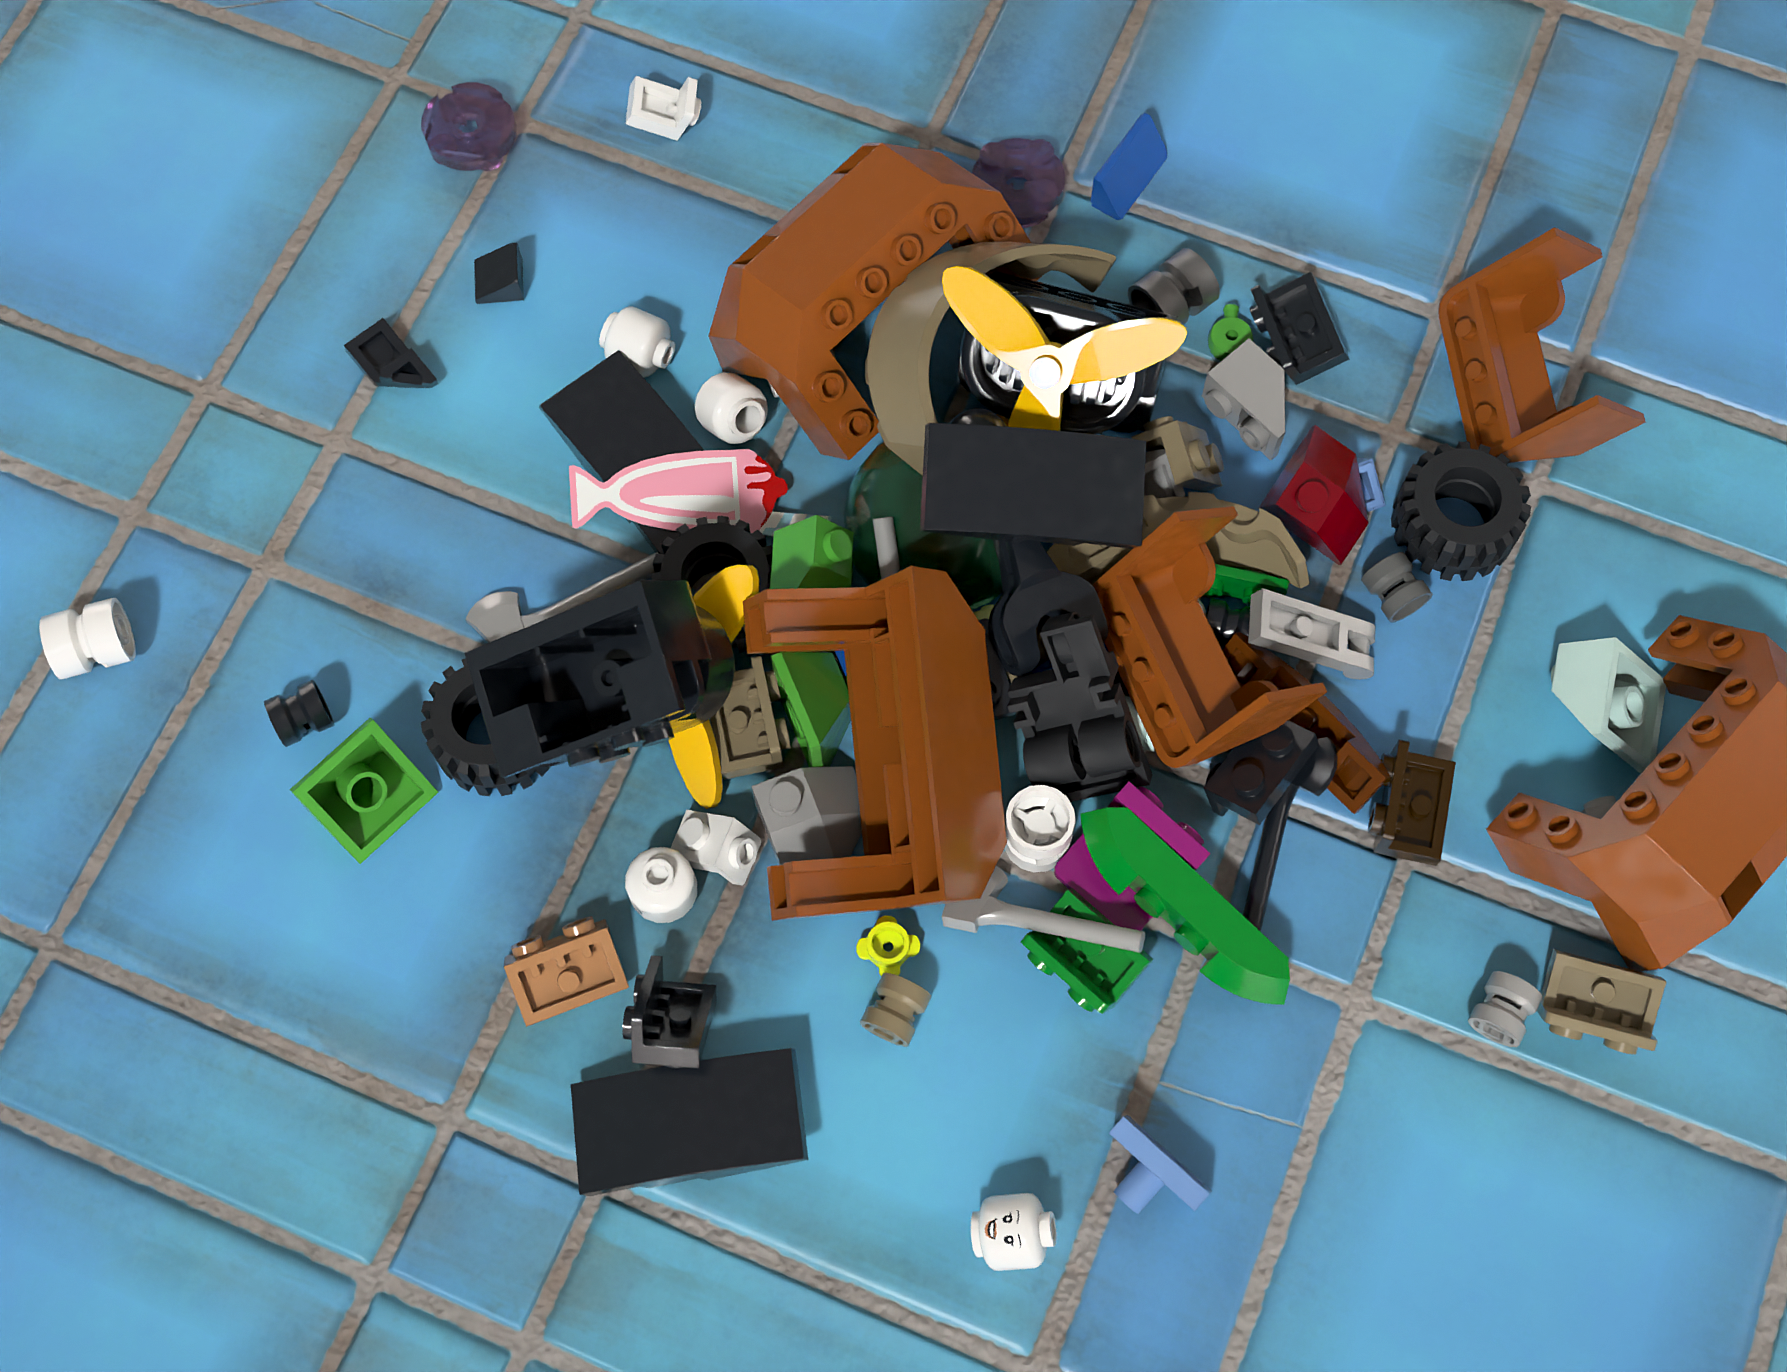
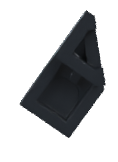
[344,318,438,388]

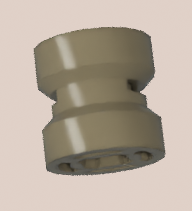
[860,973,931,1047]

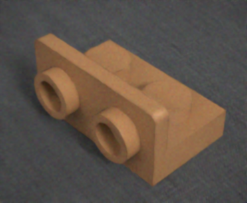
[504,916,629,1027]

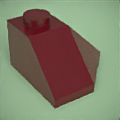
[1258,425,1369,565]

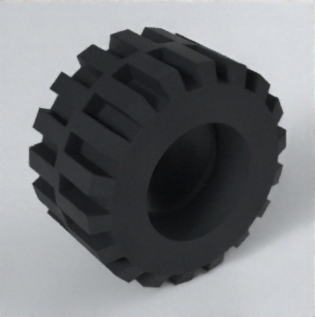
[1391,442,1531,581]
[651,516,773,653]
[421,658,549,796]

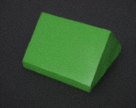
[290,718,439,864]

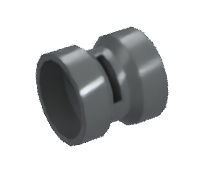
[1361,552,1433,623]

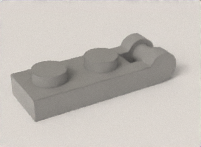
[1248,589,1375,680]

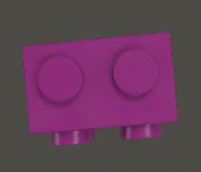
[1054,782,1211,931]

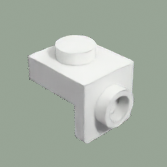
[625,76,701,141]
[670,810,761,886]

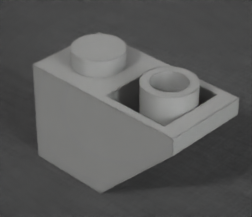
[1202,338,1285,460]

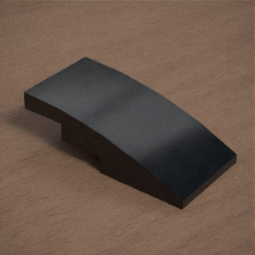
[539,350,704,555]
[920,423,1146,549]
[570,1048,809,1196]

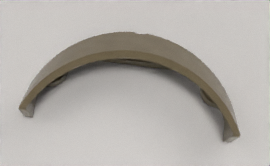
[865,241,1116,476]
[1005,492,1309,683]

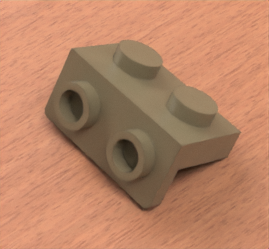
[1131,416,1224,492]
[710,656,791,780]
[1537,949,1667,1054]

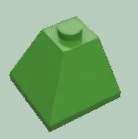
[770,515,854,655]
[771,652,851,767]

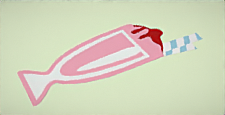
[569,449,832,537]

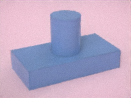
[1109,1115,1212,1214]

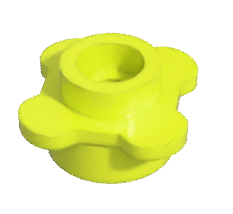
[856,915,920,977]

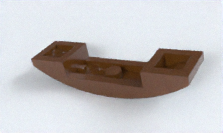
[1222,632,1390,814]

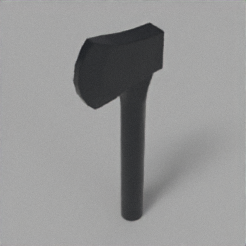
[1243,737,1338,932]

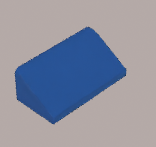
[1091,112,1167,220]

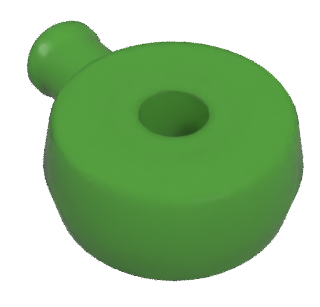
[1208,304,1253,361]

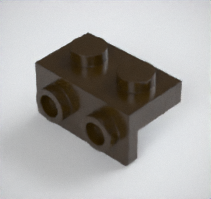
[1368,739,1456,866]

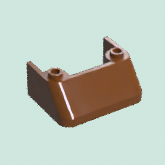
[1438,227,1646,463]
[1092,506,1327,768]

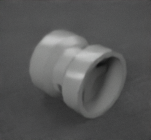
[1468,971,1542,1047]

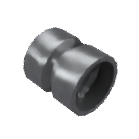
[1127,248,1220,324]

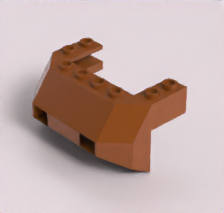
[708,143,1042,460]
[742,566,1007,921]
[1486,615,1787,972]

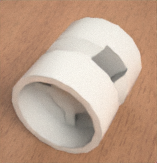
[39,598,136,679]
[1004,785,1076,872]

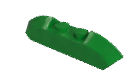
[1080,807,1290,1005]

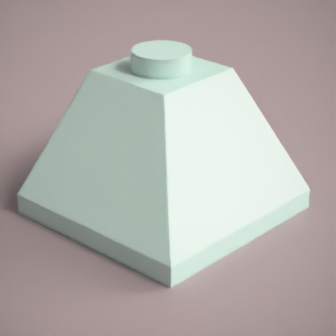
[1551,637,1666,773]

